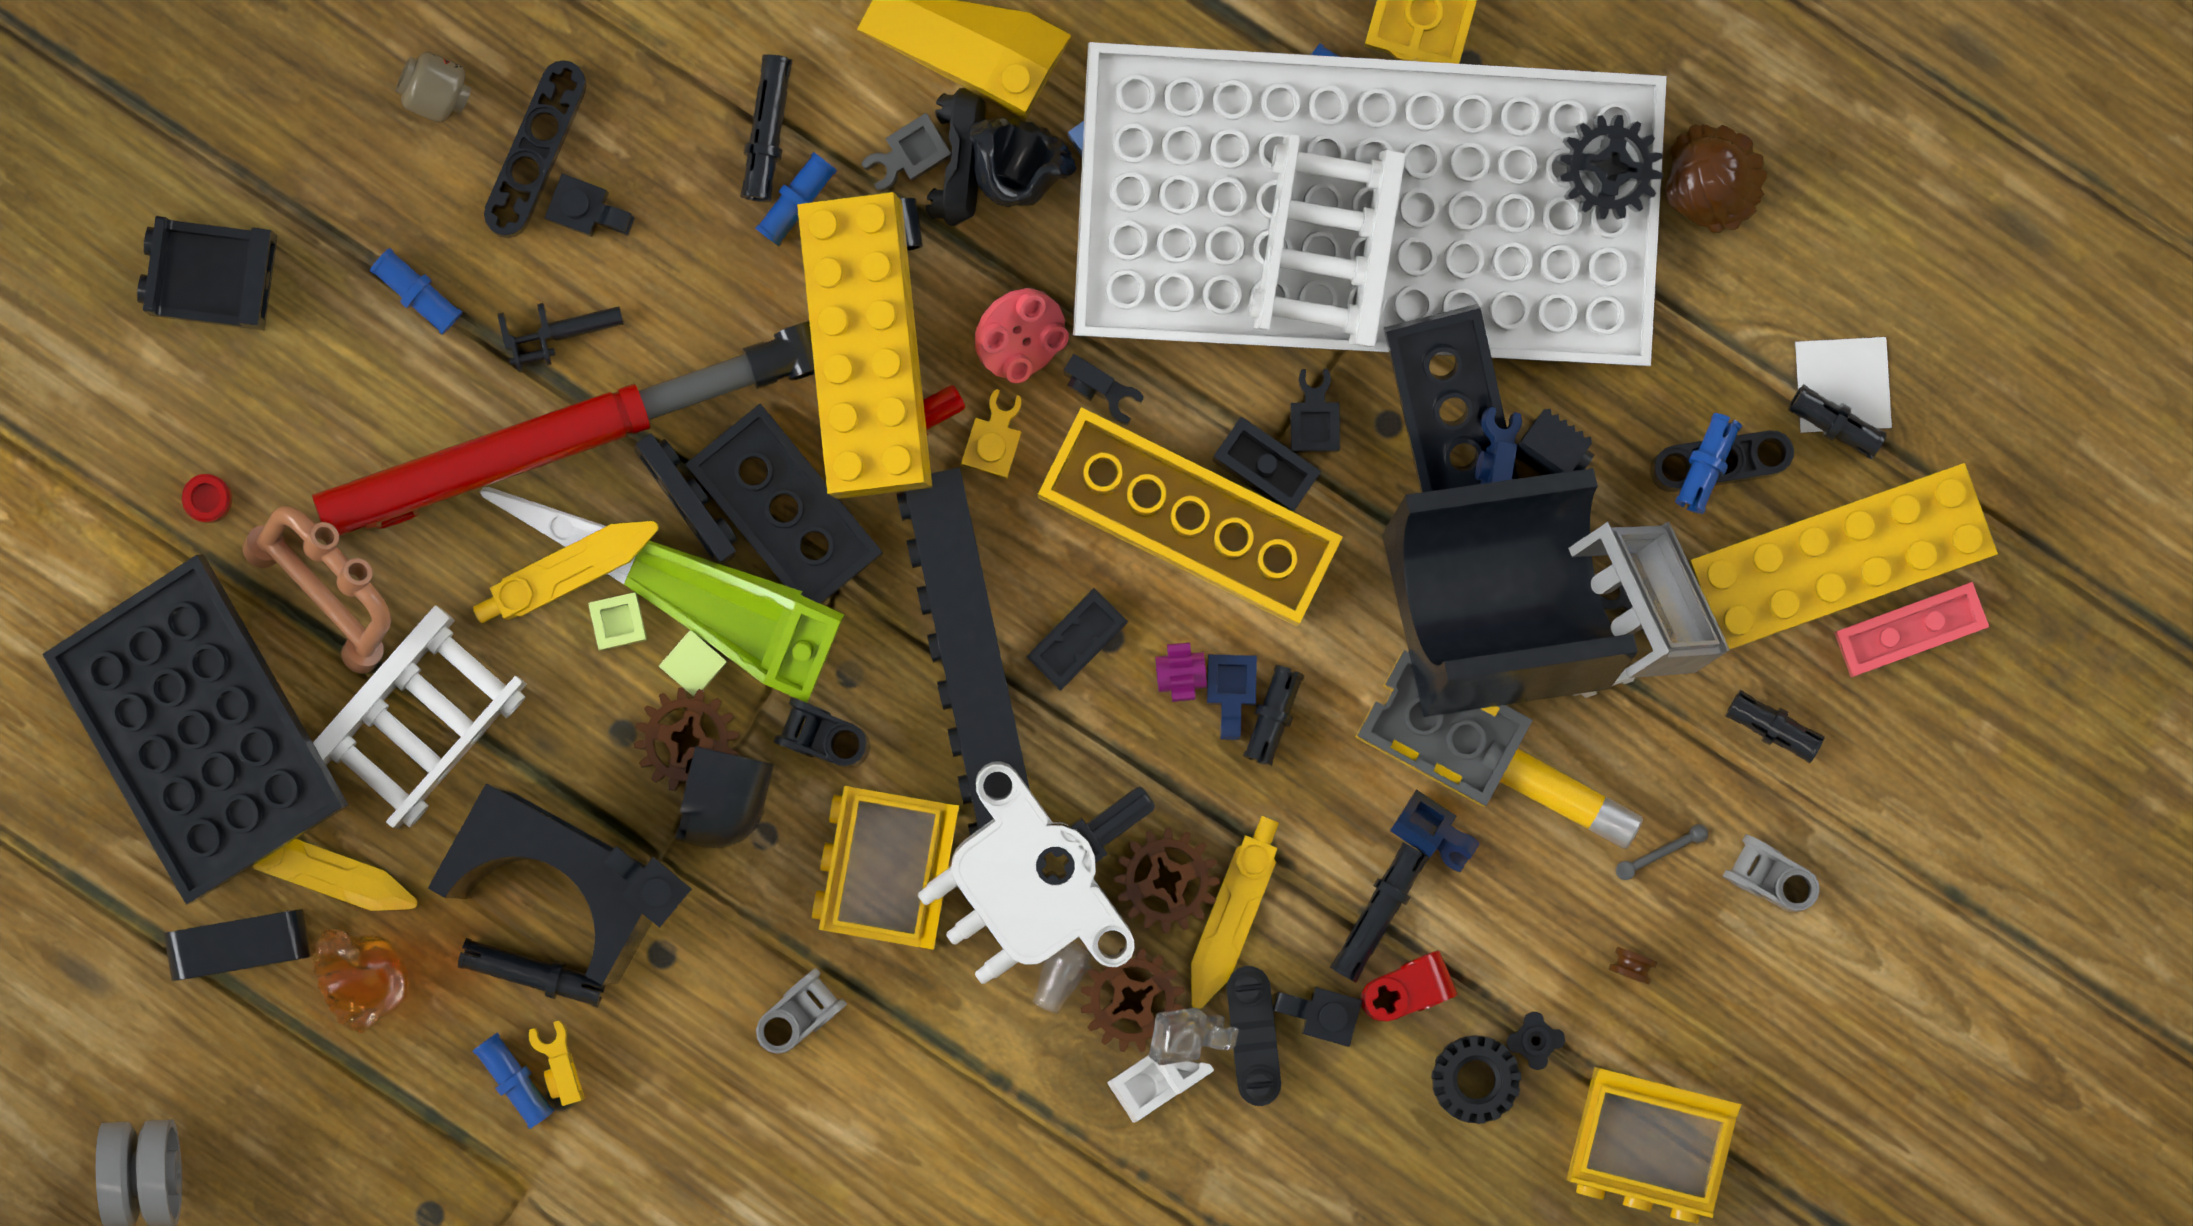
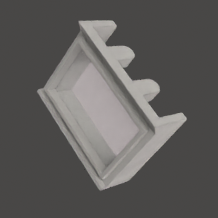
[1568,522,1730,678]

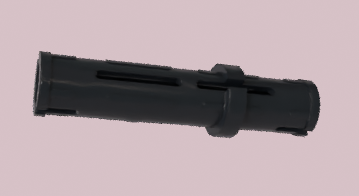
[740,54,793,202]
[1330,842,1430,983]
[458,938,606,1008]

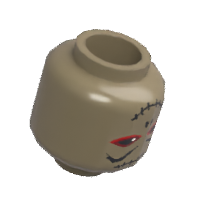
[395,51,471,123]

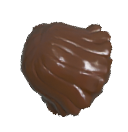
[1665,124,1767,233]

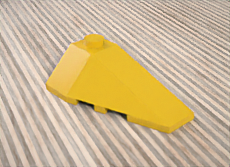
[857,0,1071,120]

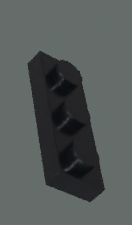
[634,433,737,565]

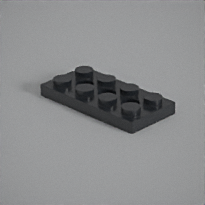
[1383,304,1518,493]
[686,403,883,604]

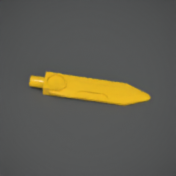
[473,521,658,623]
[1191,816,1279,1010]
[253,839,418,911]

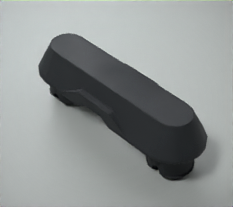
[926,88,986,226]
[1227,966,1281,1106]

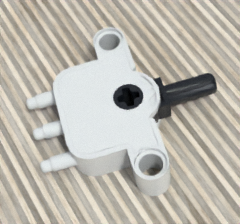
[918,761,1155,984]

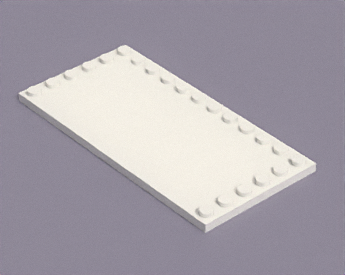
[1073,42,1667,366]

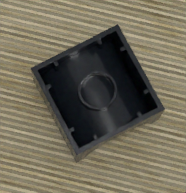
[1382,468,1638,717]
[428,783,652,985]

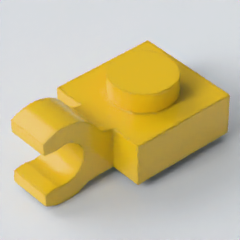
[529,1020,585,1106]

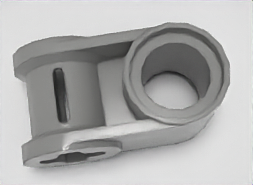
[1722,834,1820,912]
[756,968,847,1054]

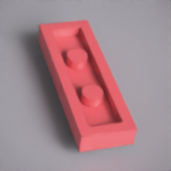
[1834,582,1989,677]

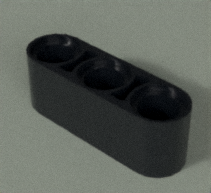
[1650,430,1794,492]
[164,909,311,981]

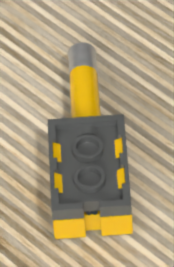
[1355,650,1643,849]

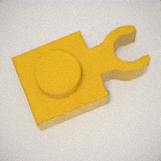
[961,389,1022,479]

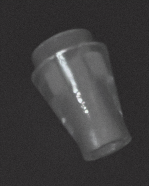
[1032,942,1092,1013]

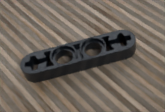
[484,60,587,238]

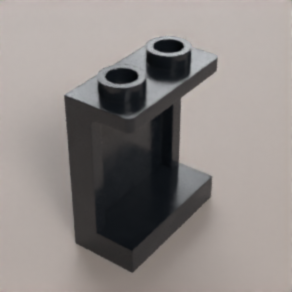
[137,216,278,331]

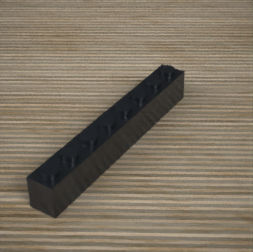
[896,467,1030,835]

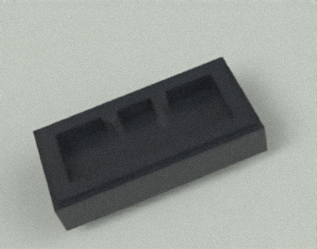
[1026,588,1128,691]

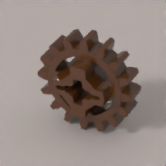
[634,688,740,791]
[1114,828,1220,933]
[1081,948,1185,1052]

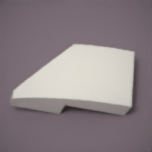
[1107,1054,1214,1123]

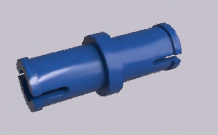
[755,152,838,247]
[370,248,462,335]
[1675,413,1742,514]
[472,1032,555,1129]

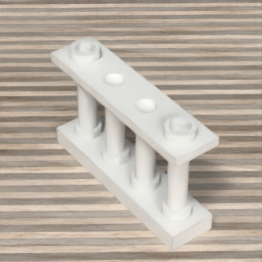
[1248,134,1406,347]
[313,605,527,829]

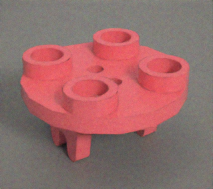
[975,288,1069,384]

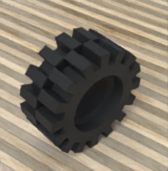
[1431,1035,1521,1124]

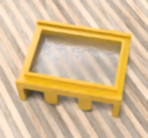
[812,786,960,950]
[1566,1067,1742,1224]

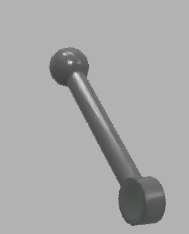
[1616,824,1708,880]

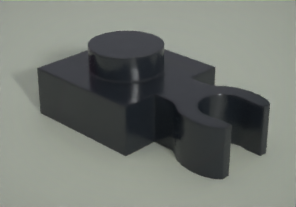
[1290,369,1340,453]

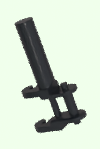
[498,303,624,372]

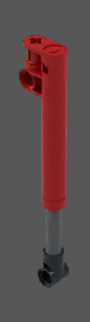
[312,321,815,536]

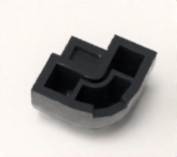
[675,746,774,848]

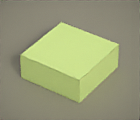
[588,592,647,651]
[659,630,728,697]

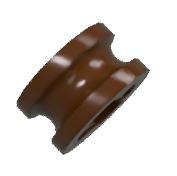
[1608,947,1658,985]

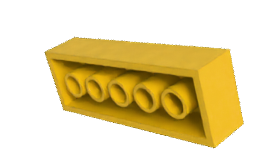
[797,192,932,499]
[1038,407,1343,627]
[1688,463,1998,650]

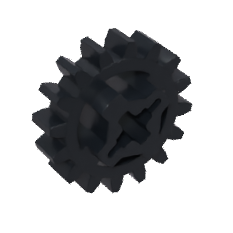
[1556,115,1663,220]

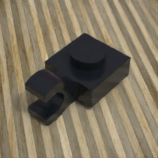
[545,173,635,237]
[1063,354,1144,425]
[604,846,692,928]
[1273,987,1362,1047]

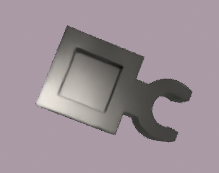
[861,113,952,191]

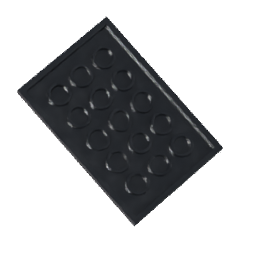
[42,554,349,905]

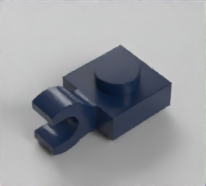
[1475,407,1522,484]
[1207,654,1257,740]
[1390,789,1480,872]

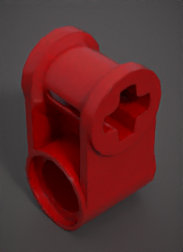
[1360,950,1458,1022]

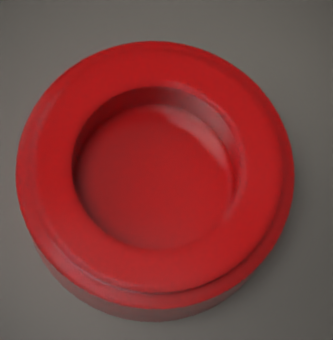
[181,474,232,523]

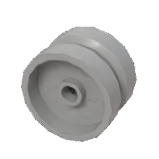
[95,1119,182,1226]

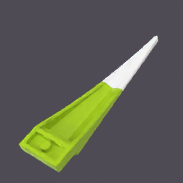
[480,487,845,703]

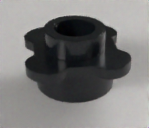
[1507,1012,1565,1070]

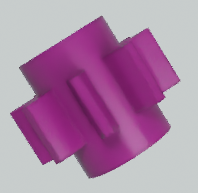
[1155,642,1207,702]

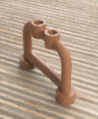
[242,506,391,673]

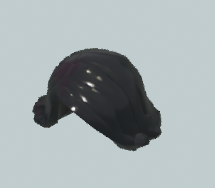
[969,117,1077,207]

